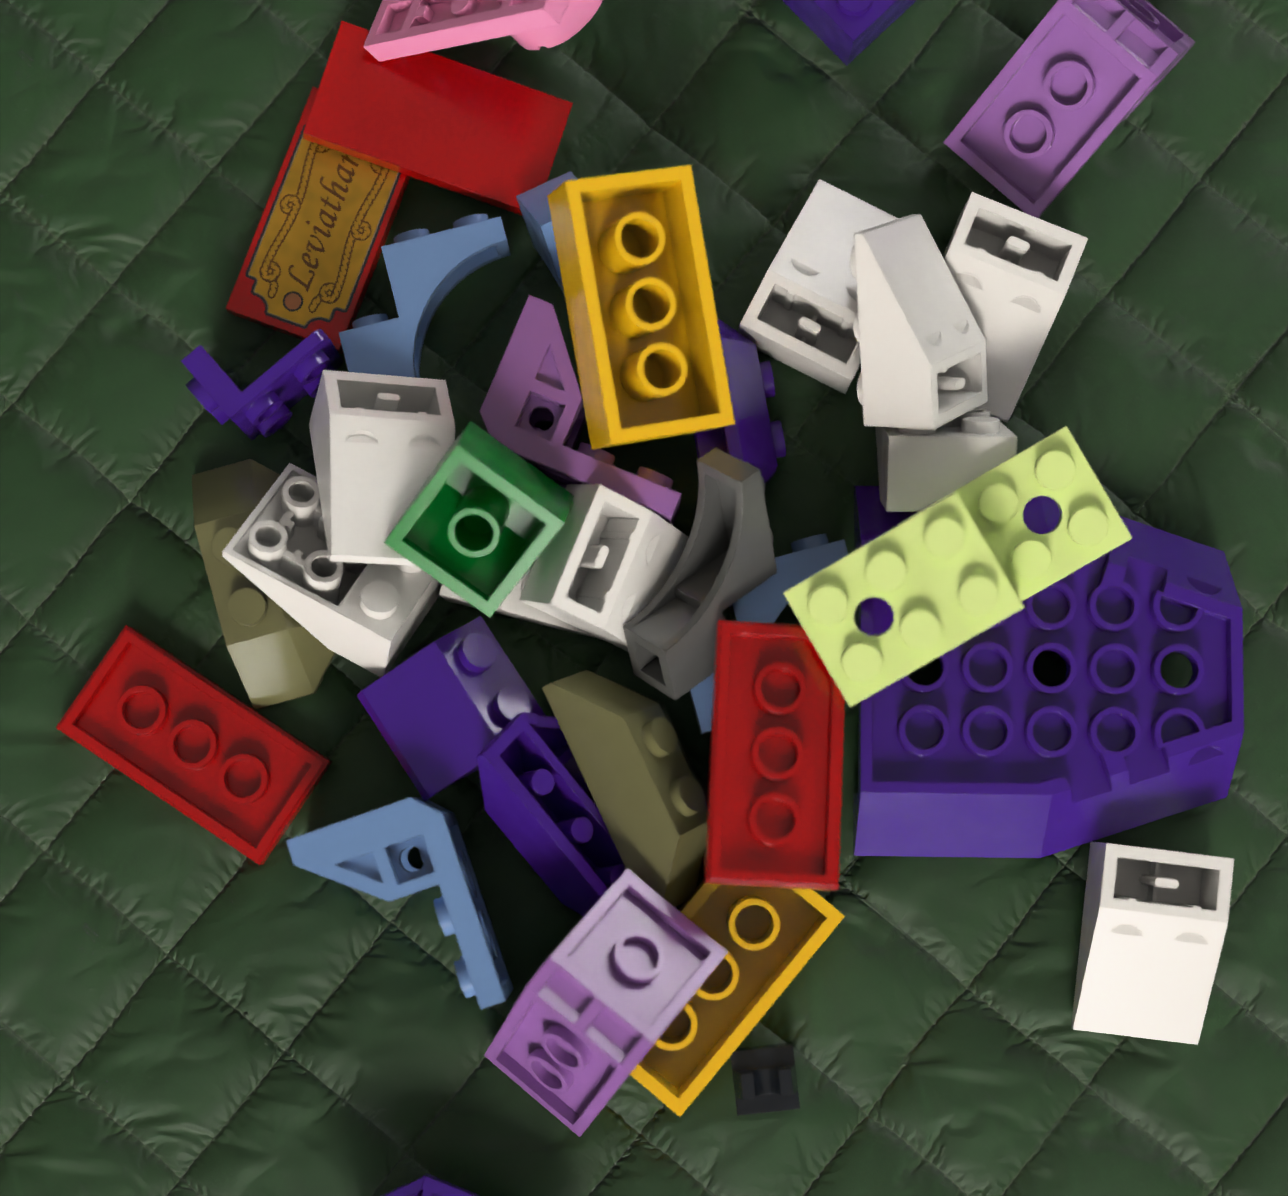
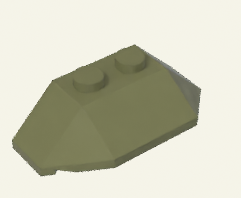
[192,459,336,710]
[542,670,708,907]

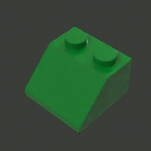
[384,421,574,618]

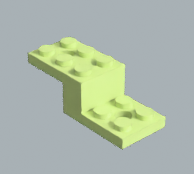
[783,426,1132,707]

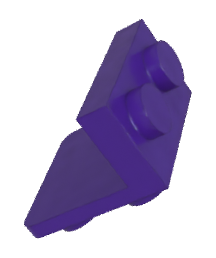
[181,329,343,440]

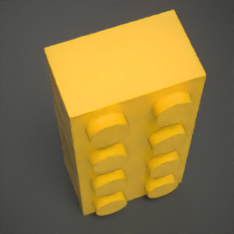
[547,165,735,450]
[630,879,845,1117]

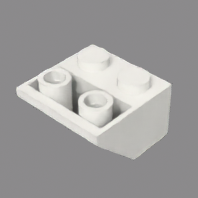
[876,408,1017,512]

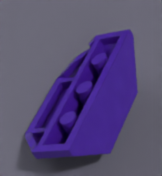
[693,318,786,487]
[477,712,626,917]

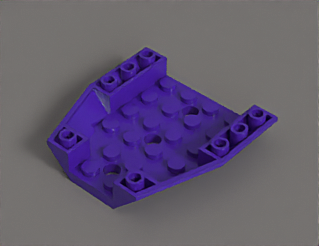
[853,486,1244,858]

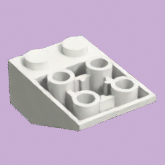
[738,179,899,394]
[943,192,1088,423]
[850,214,988,430]
[309,370,455,566]
[222,463,442,677]
[519,484,689,651]
[1071,841,1234,1045]

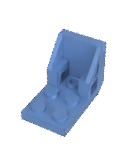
[286,797,514,1009]

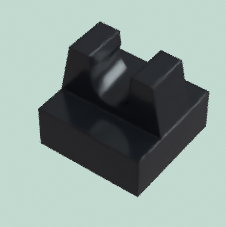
[730,1042,800,1116]

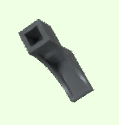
[623,448,777,701]

